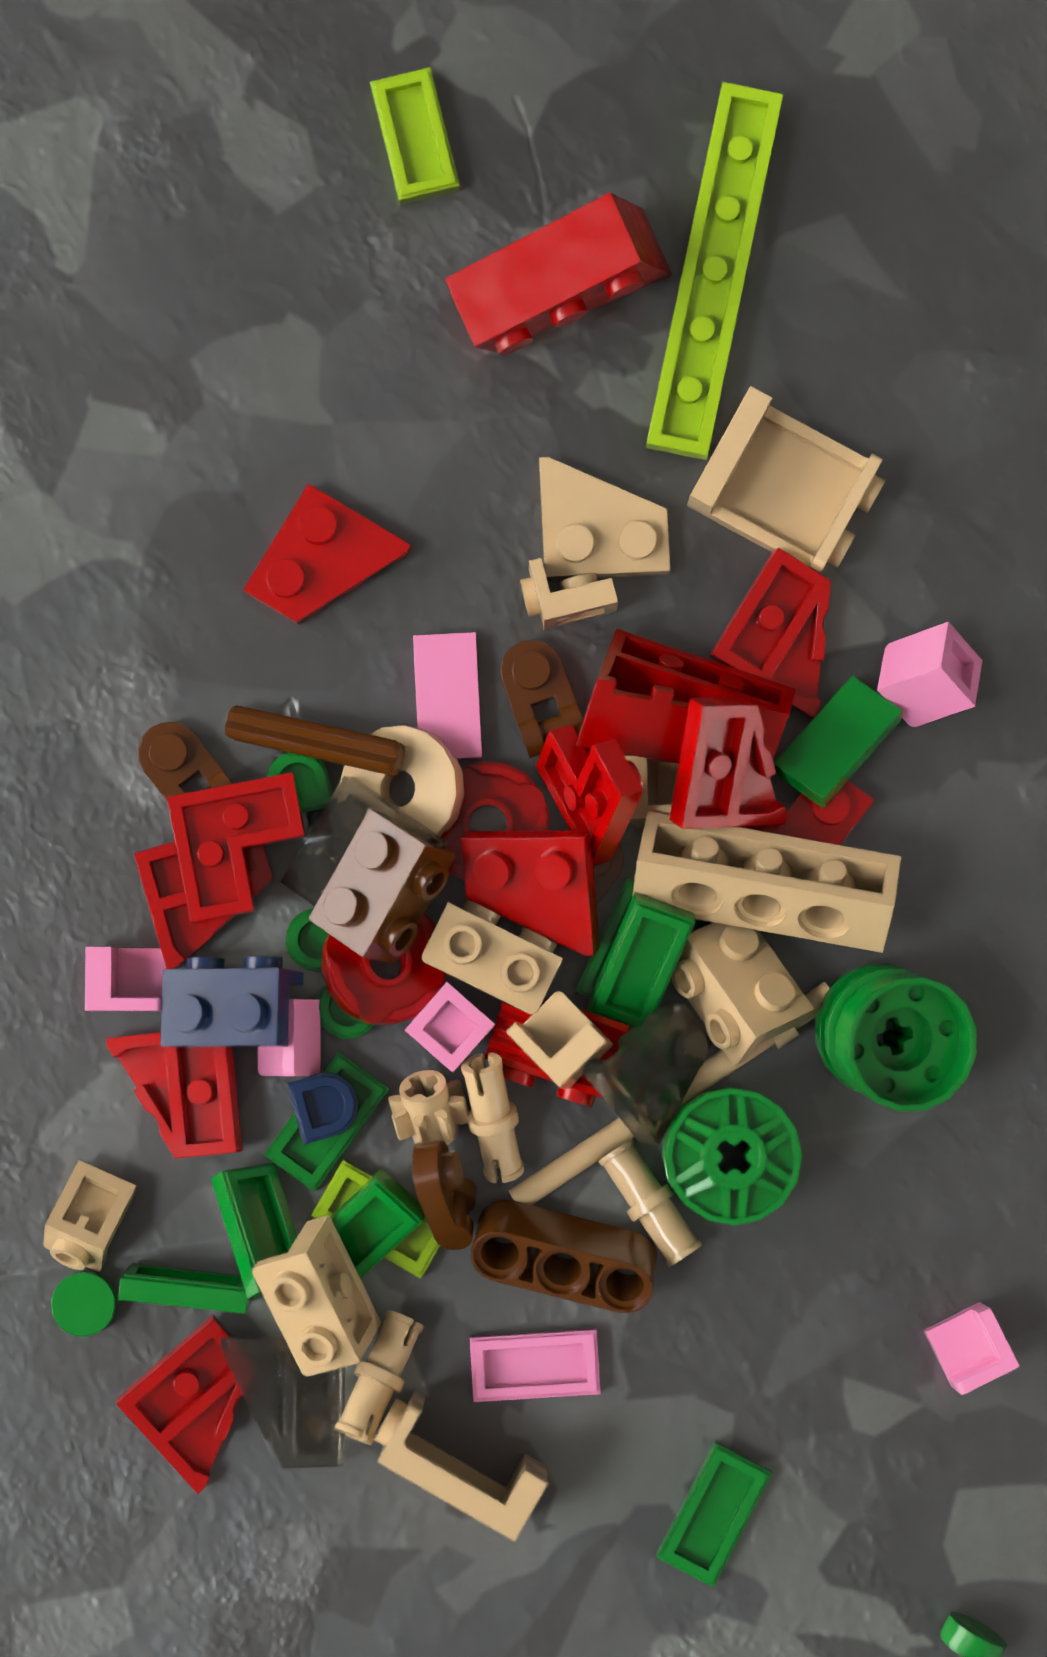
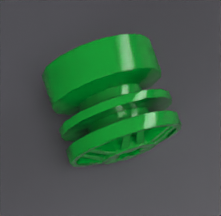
[815,963,976,1112]
[661,1087,802,1226]

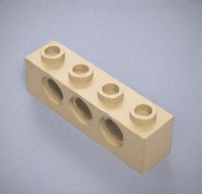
[632,811,901,953]

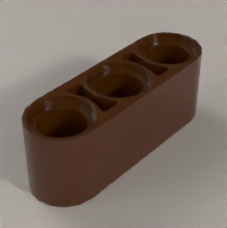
[471,1200,658,1313]

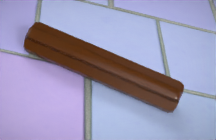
[225,705,405,776]

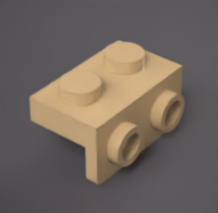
[422,900,563,1015]
[671,922,814,1065]

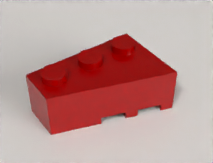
[445,192,672,355]
[576,628,796,764]

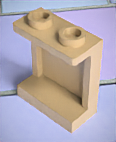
[687,386,886,574]
[374,1391,548,1542]

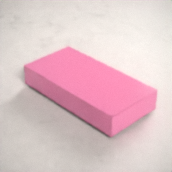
[413,632,482,760]
[470,1328,601,1402]

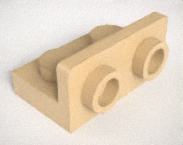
[252,1215,382,1376]

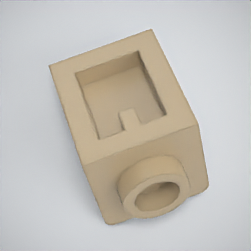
[520,558,618,630]
[43,1160,137,1272]

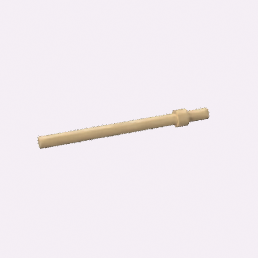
[508,981,830,1205]

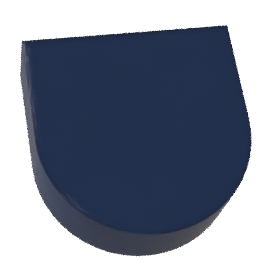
[286,1073,359,1145]

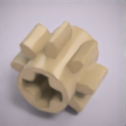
[388,1070,469,1145]

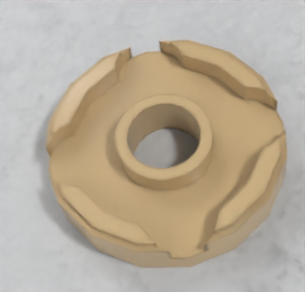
[340,725,464,843]

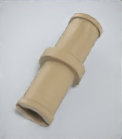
[461,1053,524,1183]
[598,1139,702,1267]
[334,1310,424,1445]

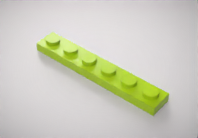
[646,82,783,460]

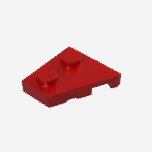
[243,484,412,625]
[709,547,831,719]
[669,697,787,829]
[461,830,600,956]
[133,841,274,969]
[106,1032,243,1159]
[116,1314,256,1494]

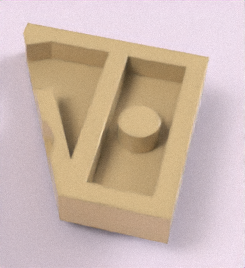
[539,457,670,580]

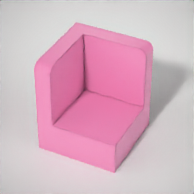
[877,621,983,727]
[85,947,166,1012]
[405,982,495,1073]
[258,999,321,1076]
[923,1302,1020,1395]

